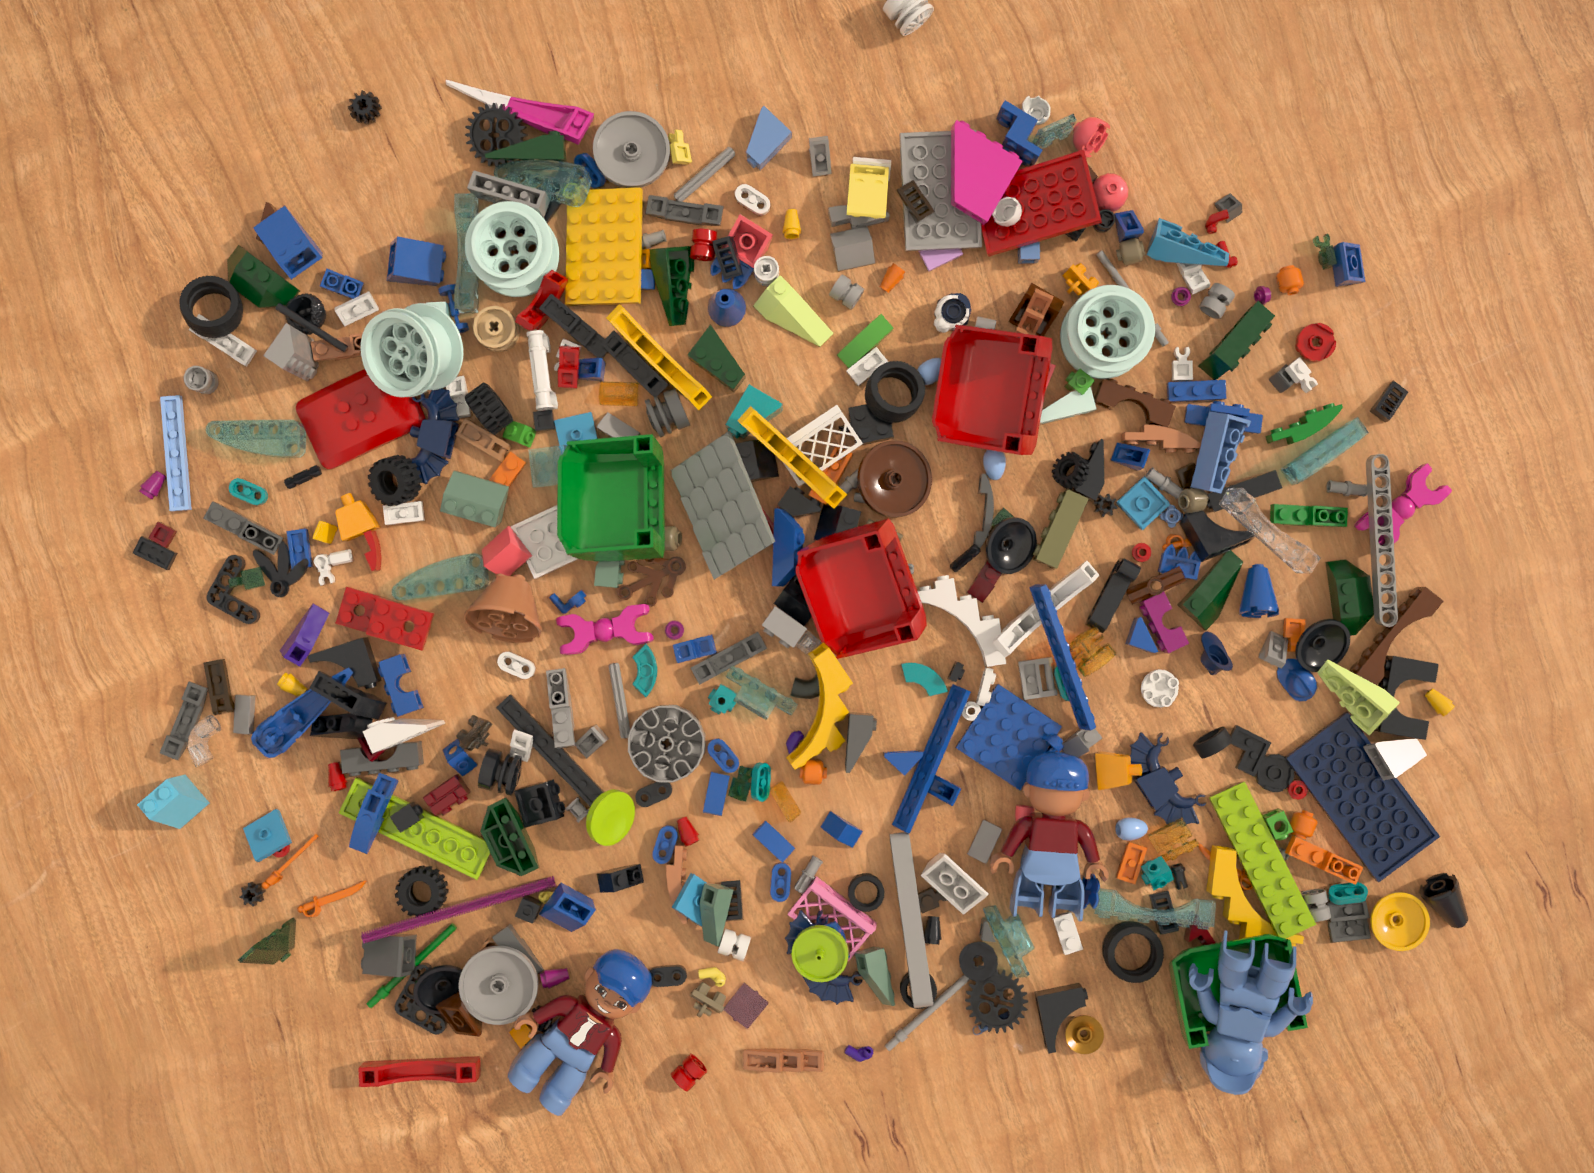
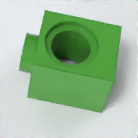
[1262,808,1293,840]

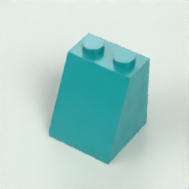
[725,384,783,439]

